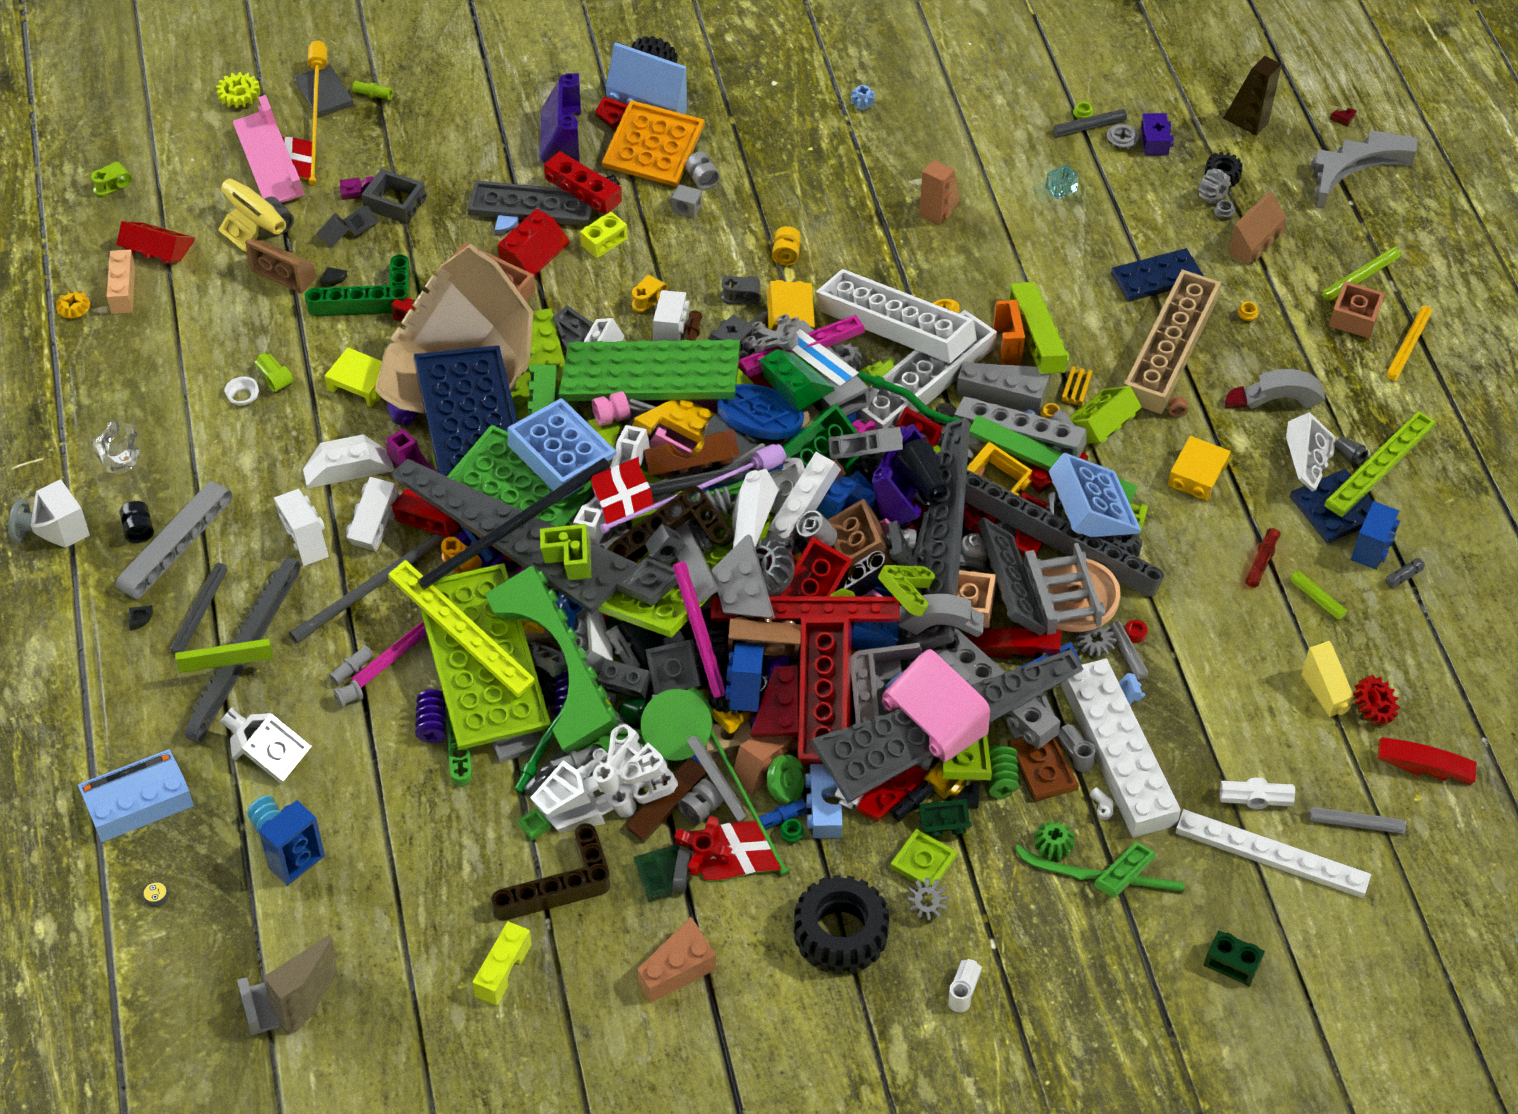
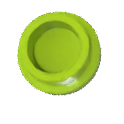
[1073,102,1093,119]

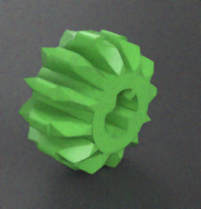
[1034,819,1075,861]

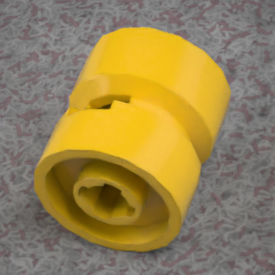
[772,226,801,266]

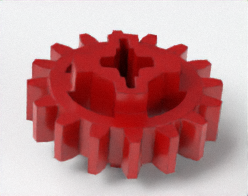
[1353,675,1400,726]

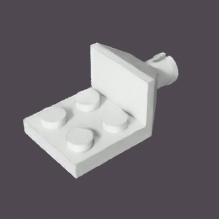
[219,707,311,784]

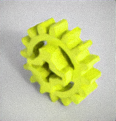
[216,72,260,108]

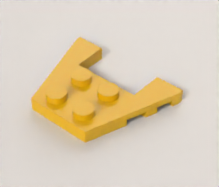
[632,400,715,456]

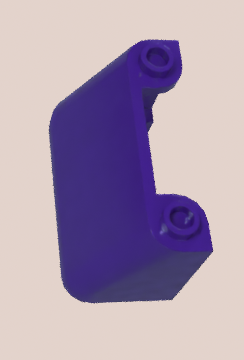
[540,73,581,163]
[872,424,939,526]

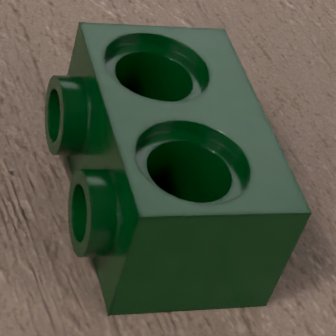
[1203,930,1265,987]

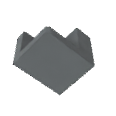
[344,205,379,236]
[317,213,349,247]

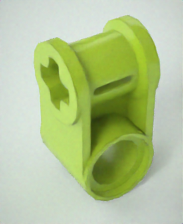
[91,162,132,197]

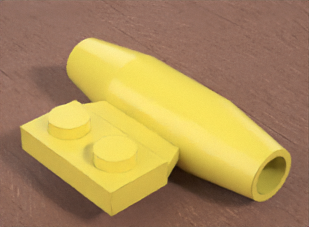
[218,179,286,252]

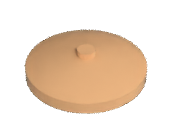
[1042,558,1120,632]

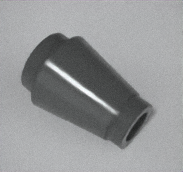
[1335,437,1369,465]

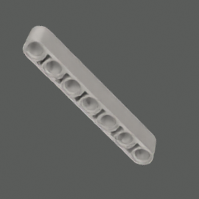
[116,481,232,599]

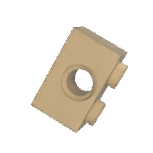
[705,720,751,762]

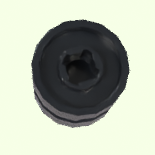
[119,501,154,543]

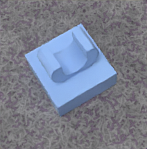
[1119,673,1145,705]

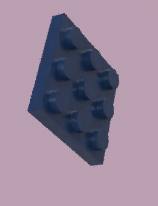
[1290,469,1373,544]

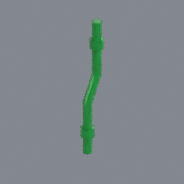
[857,371,971,427]
[514,698,567,793]

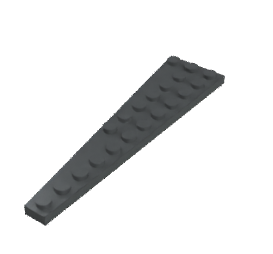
[895,417,971,651]
[392,459,638,614]
[810,650,1084,803]

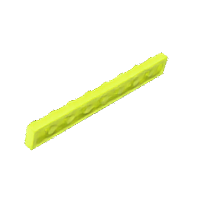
[388,560,535,698]

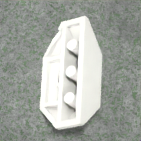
[303,434,394,489]

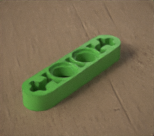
[446,709,472,786]

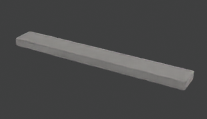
[652,478,719,603]

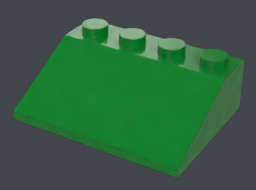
[782,403,875,478]

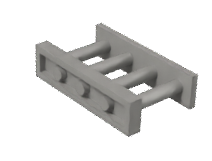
[1024,543,1105,635]

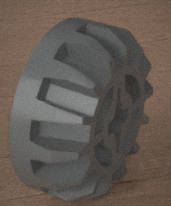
[755,538,795,596]

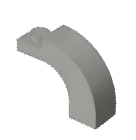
[1245,369,1325,409]
[898,594,984,637]

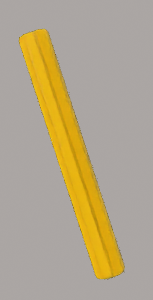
[1386,305,1432,381]

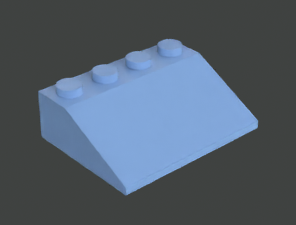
[606,43,687,114]
[508,398,616,500]
[1049,453,1141,537]

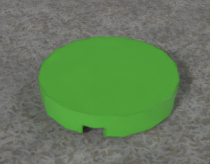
[767,755,805,803]

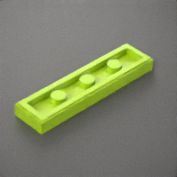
[175,638,274,673]

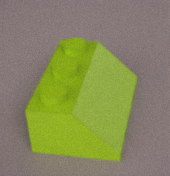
[1070,385,1142,444]

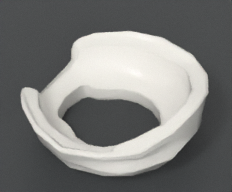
[224,377,259,406]

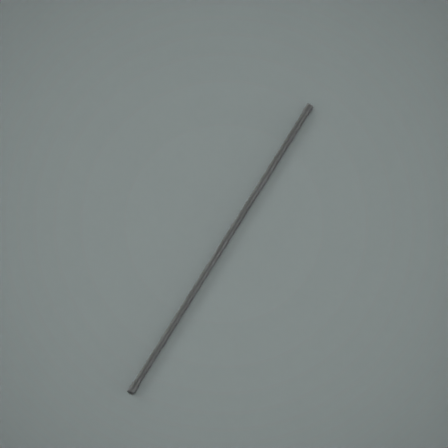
[289,309,768,643]

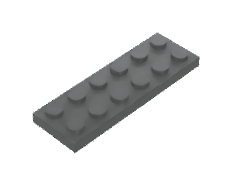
[468,180,593,226]
[977,517,1047,636]

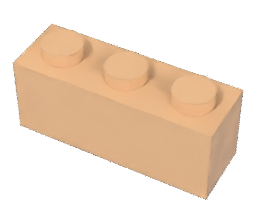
[107,250,135,314]

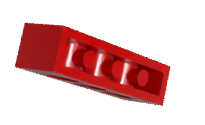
[544,151,622,215]

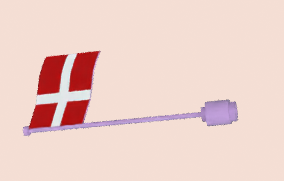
[591,444,786,533]

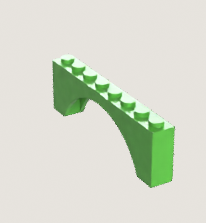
[485,566,619,755]

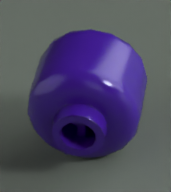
[387,402,419,426]

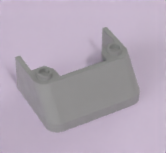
[851,643,923,724]

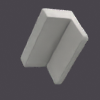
[237,977,281,1035]

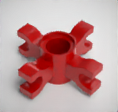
[674,816,733,876]

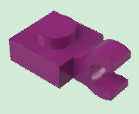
[340,176,374,200]

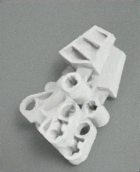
[530,724,678,833]

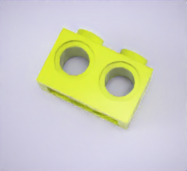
[580,212,628,259]

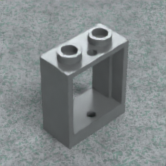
[362,169,427,224]

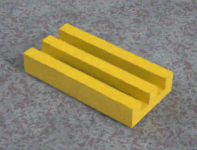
[1061,366,1093,406]

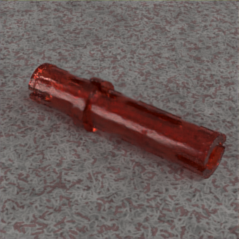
[1245,528,1281,588]

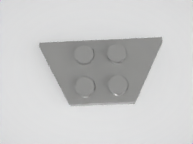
[712,534,775,620]

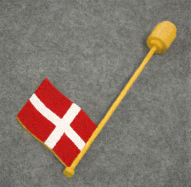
[282,41,328,185]

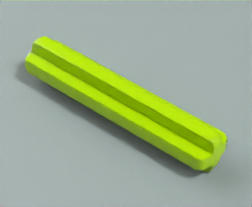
[1290,570,1347,620]

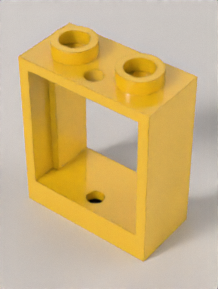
[967,442,1032,496]

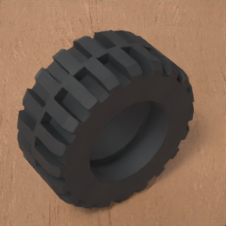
[794,875,889,974]

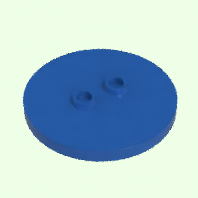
[717,384,804,440]

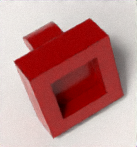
[391,297,416,322]

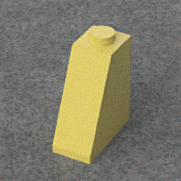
[1301,641,1354,717]

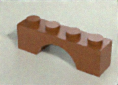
[644,429,740,478]

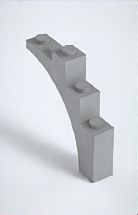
[1310,130,1418,208]

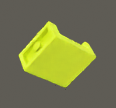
[325,347,382,407]

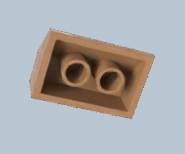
[1228,191,1286,265]
[245,239,316,294]
[827,499,891,568]
[727,617,801,659]

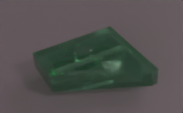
[634,844,680,902]

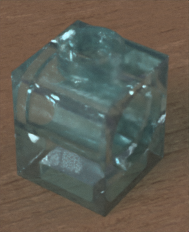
[1045,164,1079,199]

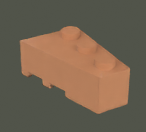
[919,160,960,225]
[730,736,799,795]
[637,917,716,1003]

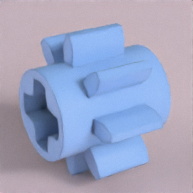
[851,85,875,110]

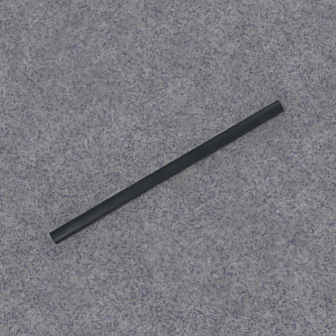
[418,458,610,590]

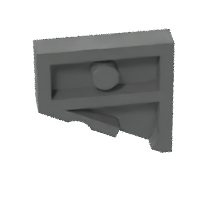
[553,305,594,351]

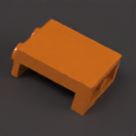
[993,300,1025,366]

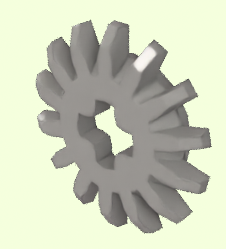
[1075,625,1117,657]

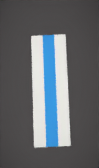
[791,329,859,386]

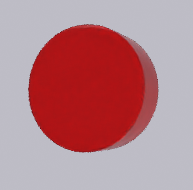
[1125,620,1148,643]

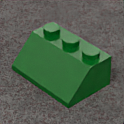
[759,349,835,412]

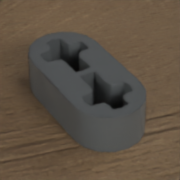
[672,849,692,893]

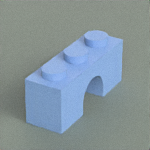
[805,764,842,838]

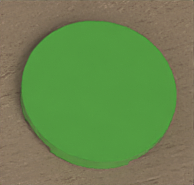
[641,689,713,761]

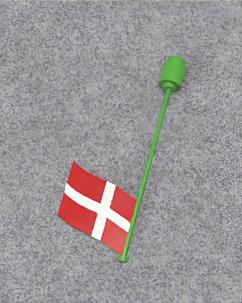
[686,687,790,882]

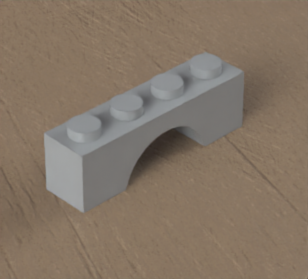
[828,427,903,460]

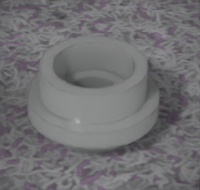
[1214,200,1235,219]

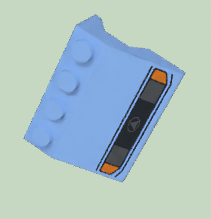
[78,749,194,843]

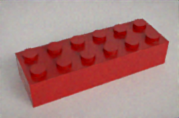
[798,618,852,764]

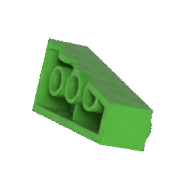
[528,365,560,416]

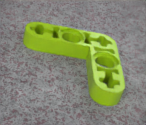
[878,565,935,616]

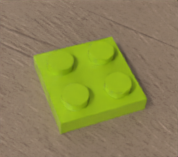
[890,829,958,886]

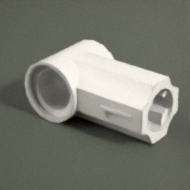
[948,959,982,1013]

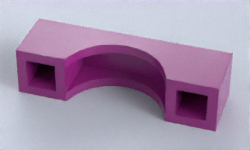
[386,429,438,472]

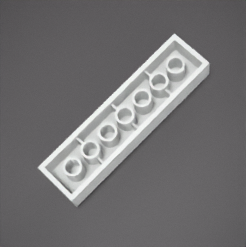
[816,269,977,363]
[855,310,997,430]
[1061,658,1181,838]

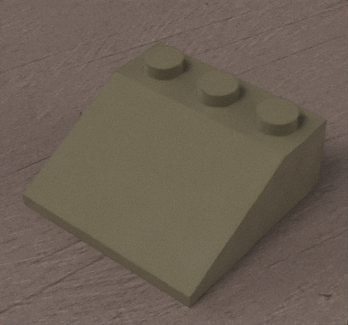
[264,935,338,1033]

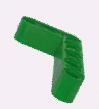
[305,254,411,316]

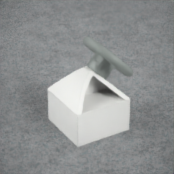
[8,479,90,548]

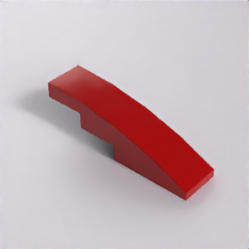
[967,628,1062,659]
[1377,737,1477,785]

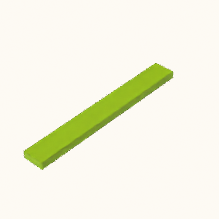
[1324,411,1436,518]

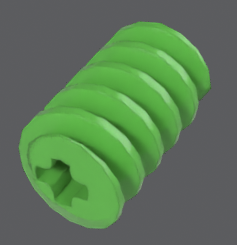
[989,745,1019,799]

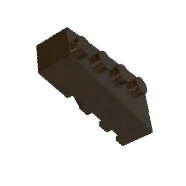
[1223,56,1282,136]

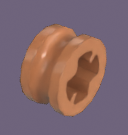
[1168,396,1188,417]

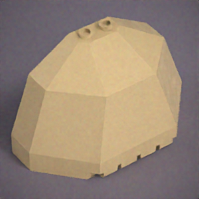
[375,244,533,414]

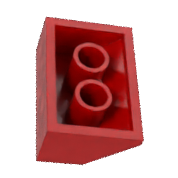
[498,208,570,276]
[116,221,195,264]
[779,537,853,596]

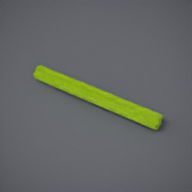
[1322,247,1401,301]

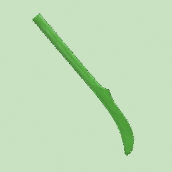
[1016,844,1185,892]

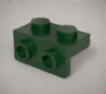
[918,799,972,837]

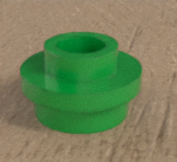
[780,819,804,843]

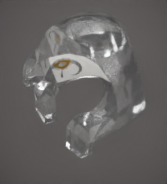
[90,421,140,475]

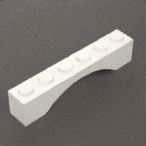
[573,425,650,545]

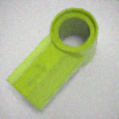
[254,352,294,393]

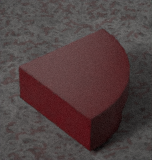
[1330,108,1357,127]
[1225,386,1247,408]

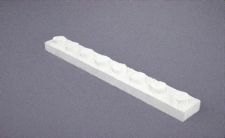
[1175,809,1371,898]

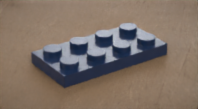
[1111,248,1204,302]

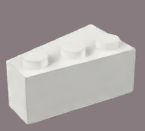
[652,290,690,341]
[346,477,401,552]
[274,489,329,566]

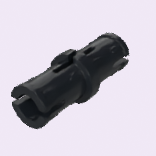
[890,780,935,822]

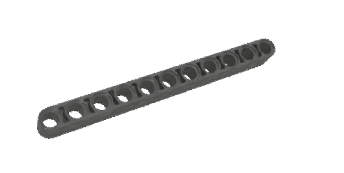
[964,470,1164,596]

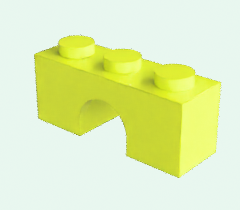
[472,921,532,1006]

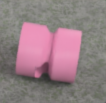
[592,391,631,427]

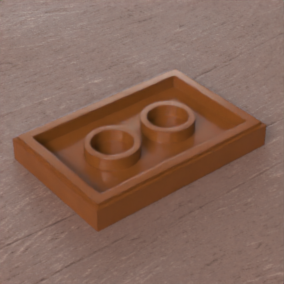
[1008,736,1079,802]

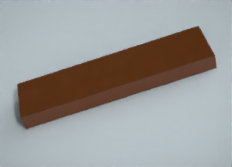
[626,758,708,843]

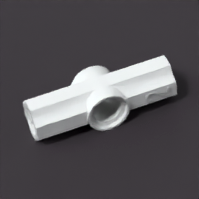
[1219,778,1295,809]

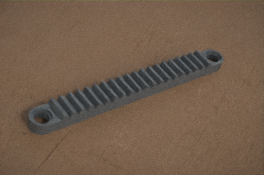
[185,557,301,742]

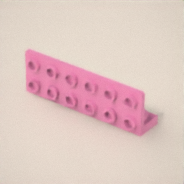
[233,95,305,203]

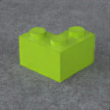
[540,524,592,580]

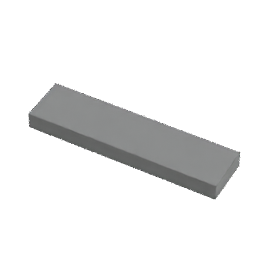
[687,736,748,822]

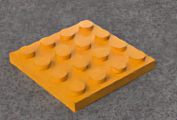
[602,100,705,187]

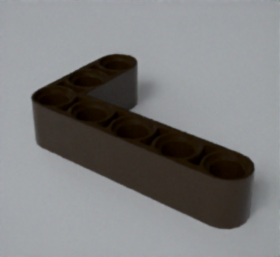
[609,486,733,561]
[795,551,895,640]
[491,823,610,921]

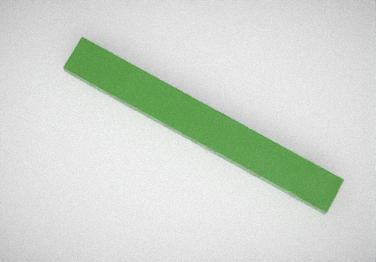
[970,415,1138,503]

